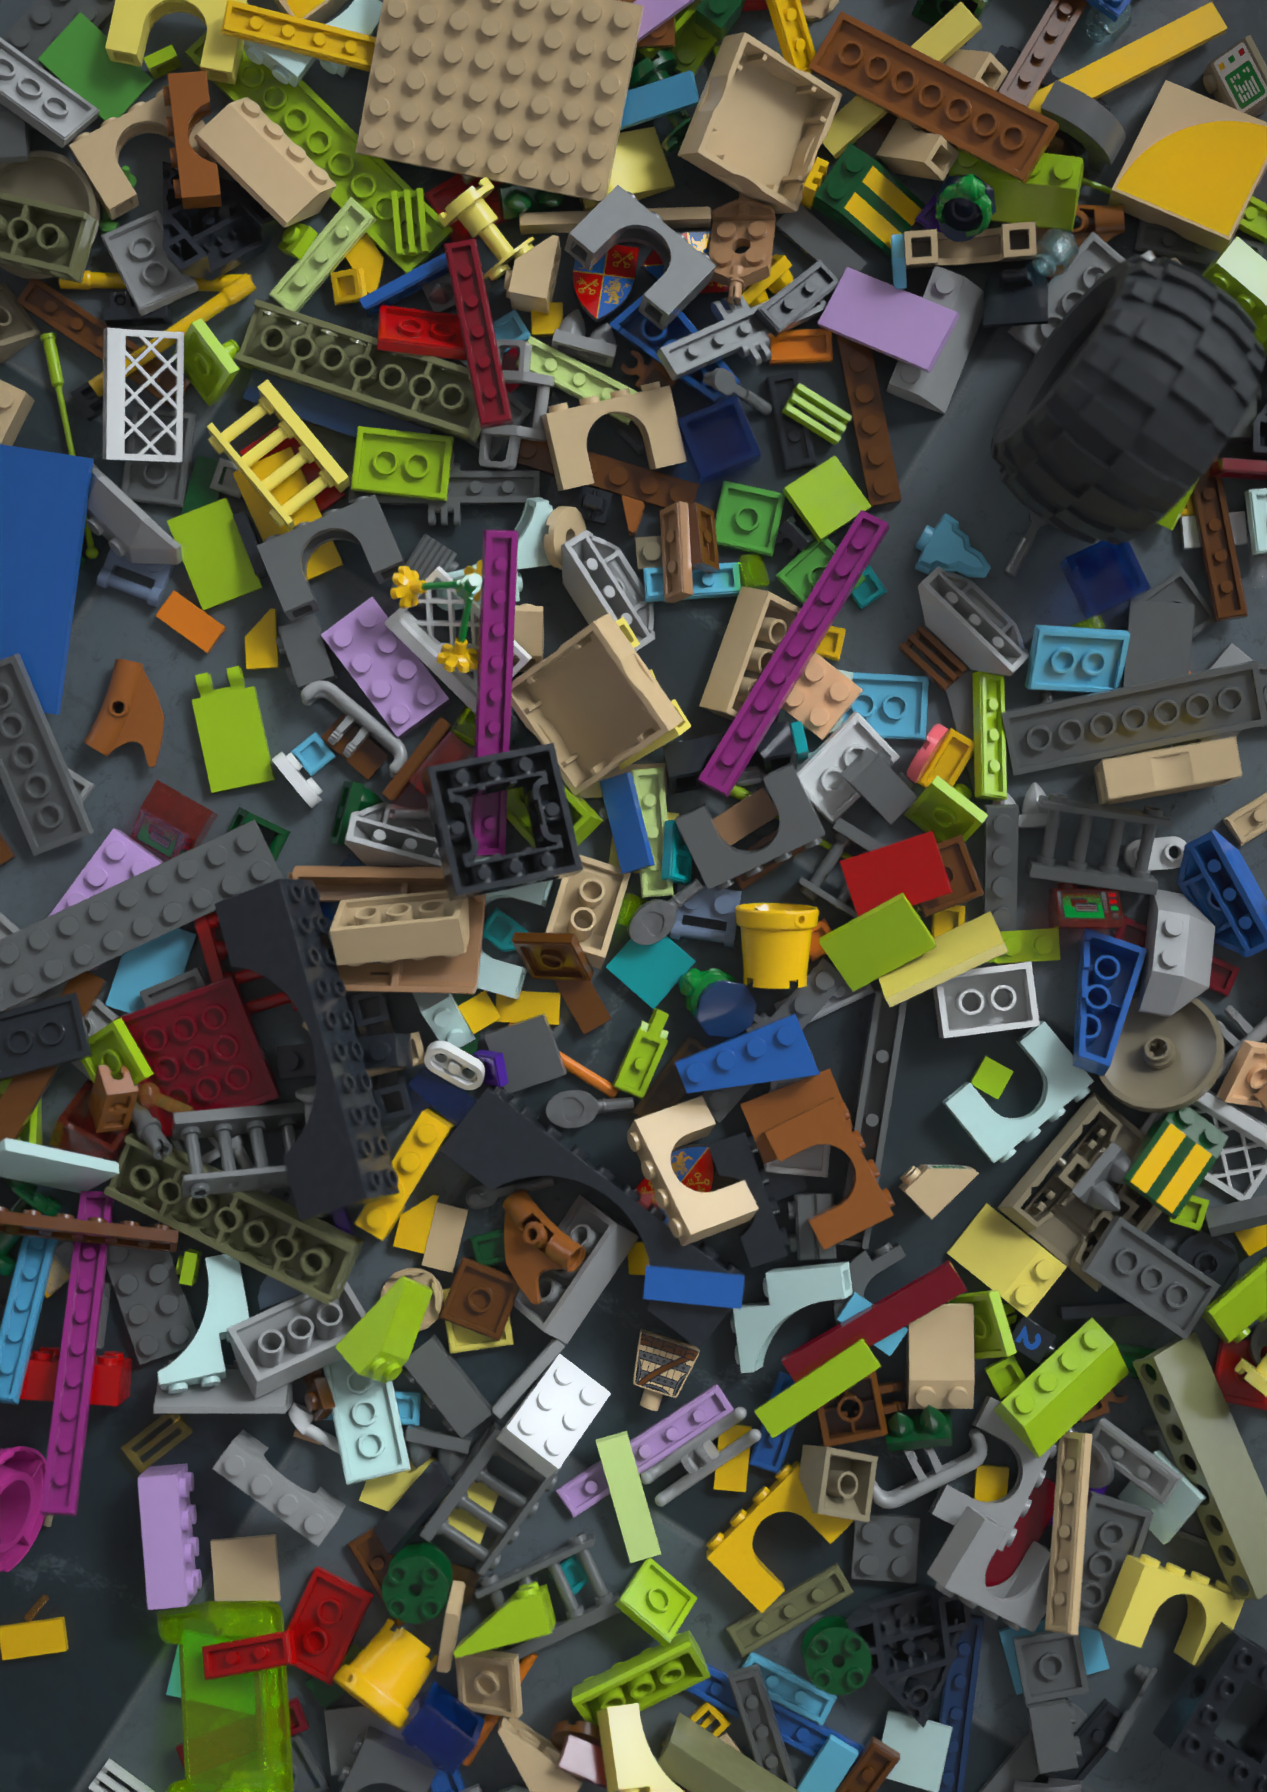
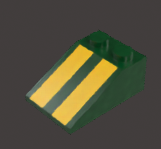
[812,143,926,258]
[1122,1106,1228,1220]

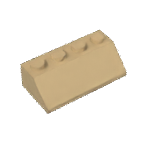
[194,97,337,228]
[699,586,801,721]
[330,890,470,967]

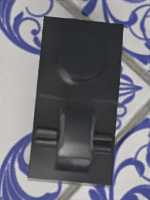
[103,291,173,328]
[546,477,613,525]

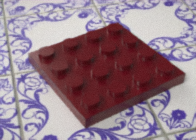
[113,975,281,1137]

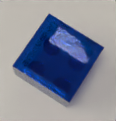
[677,395,761,485]
[1060,540,1151,621]
[400,1681,485,1775]

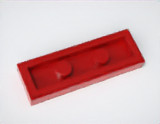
[202,1630,297,1680]

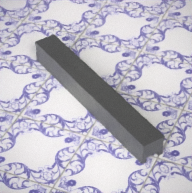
[837,990,908,1249]

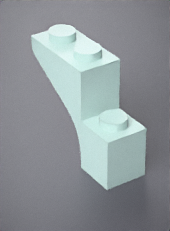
[413,993,476,1048]

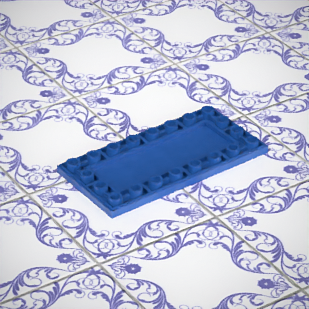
[0,444,94,715]

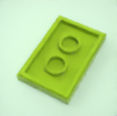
[351,426,454,502]
[167,498,263,611]
[819,893,936,992]

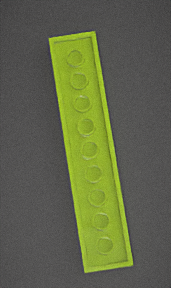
[185,31,453,274]

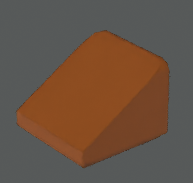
[621,495,645,537]

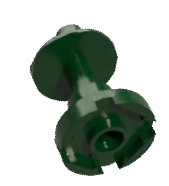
[628,48,693,153]
[0,1178,62,1277]
[382,1541,453,1624]
[801,1615,871,1695]

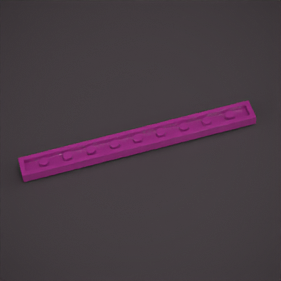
[698,510,890,797]
[471,530,518,855]
[40,1191,114,1516]

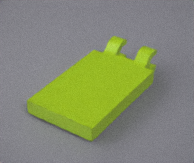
[192,666,275,794]

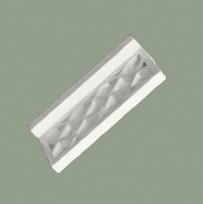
[103,328,184,462]
[384,566,532,714]
[1140,1090,1267,1201]

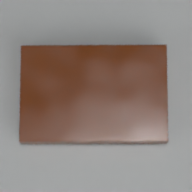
[740,1069,854,1164]

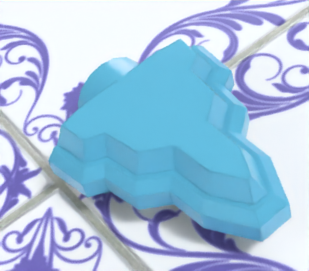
[914,513,991,578]

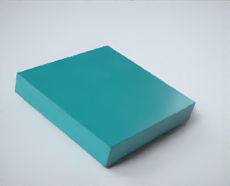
[606,936,696,1009]

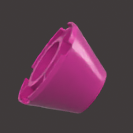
[0,1446,46,1572]

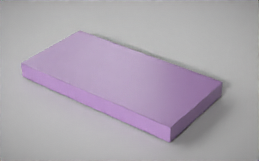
[818,267,960,373]

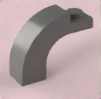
[1041,80,1126,173]
[832,1241,906,1326]

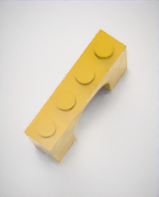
[355,1108,455,1241]
[706,1460,853,1613]

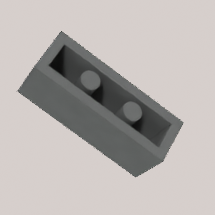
[402,1334,493,1438]

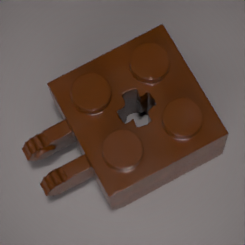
[816,1371,908,1447]

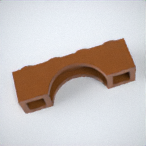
[162,71,222,209]

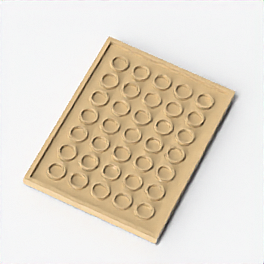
[356,0,644,202]

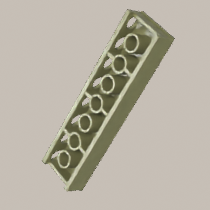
[0,192,98,283]
[234,299,481,444]
[103,1131,364,1305]
[1132,1331,1267,1601]
[657,1712,799,1792]

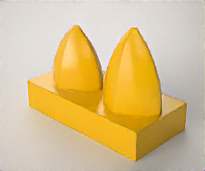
[741,254,794,308]

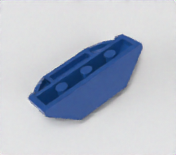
[1177,830,1267,958]

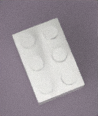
[933,962,1040,1038]
[496,1354,611,1479]

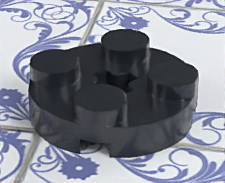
[1174,1231,1239,1294]

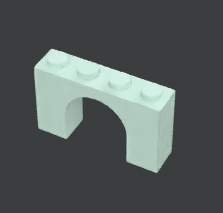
[474,855,553,999]
[942,1021,1094,1163]

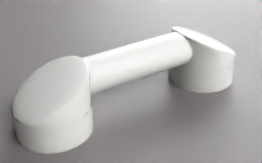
[288,1403,340,1455]

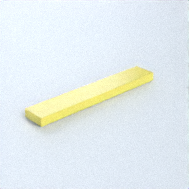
[822,2,983,159]

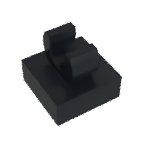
[70,380,103,422]
[776,513,816,556]

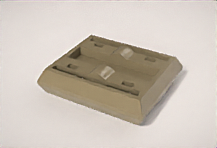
[997,1092,1163,1292]

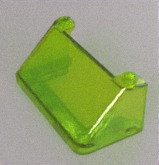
[157,1600,294,1792]

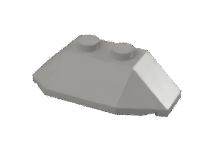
[86,463,182,565]
[561,530,655,651]
[918,567,1029,676]
[344,802,442,867]
[1138,889,1215,1017]

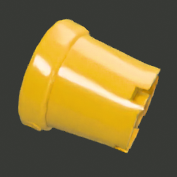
[735,903,819,989]
[333,1619,439,1730]

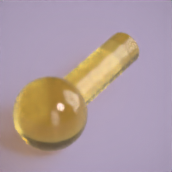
[136,1082,193,1113]

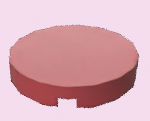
[906,723,949,784]

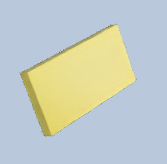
[879,911,1008,1007]
[359,1456,498,1544]

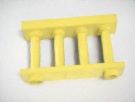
[207,379,350,531]

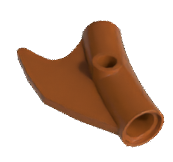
[1035,204,1125,267]
[83,659,165,768]
[502,1190,586,1305]

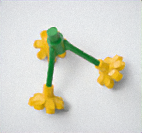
[390,560,482,673]

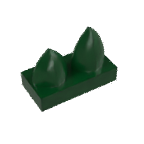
[497,183,565,220]
[328,781,383,847]
[886,1405,953,1451]

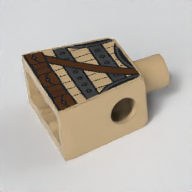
[633,1329,700,1411]

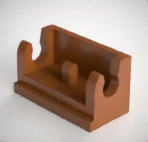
[88,1065,139,1133]

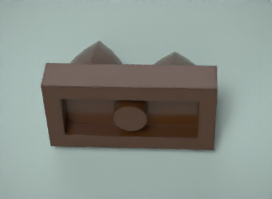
[688,502,720,574]

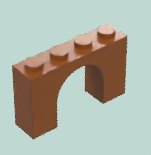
[764,1097,895,1250]

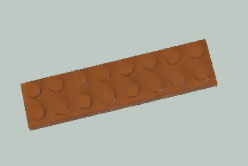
[808,11,1059,184]

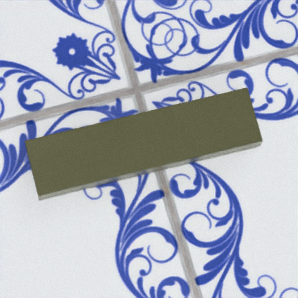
[726,1563,854,1657]

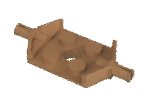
[709,193,776,305]

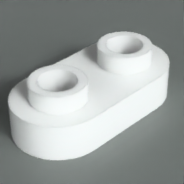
[272,751,323,809]
[1124,836,1186,871]
[424,1041,485,1090]

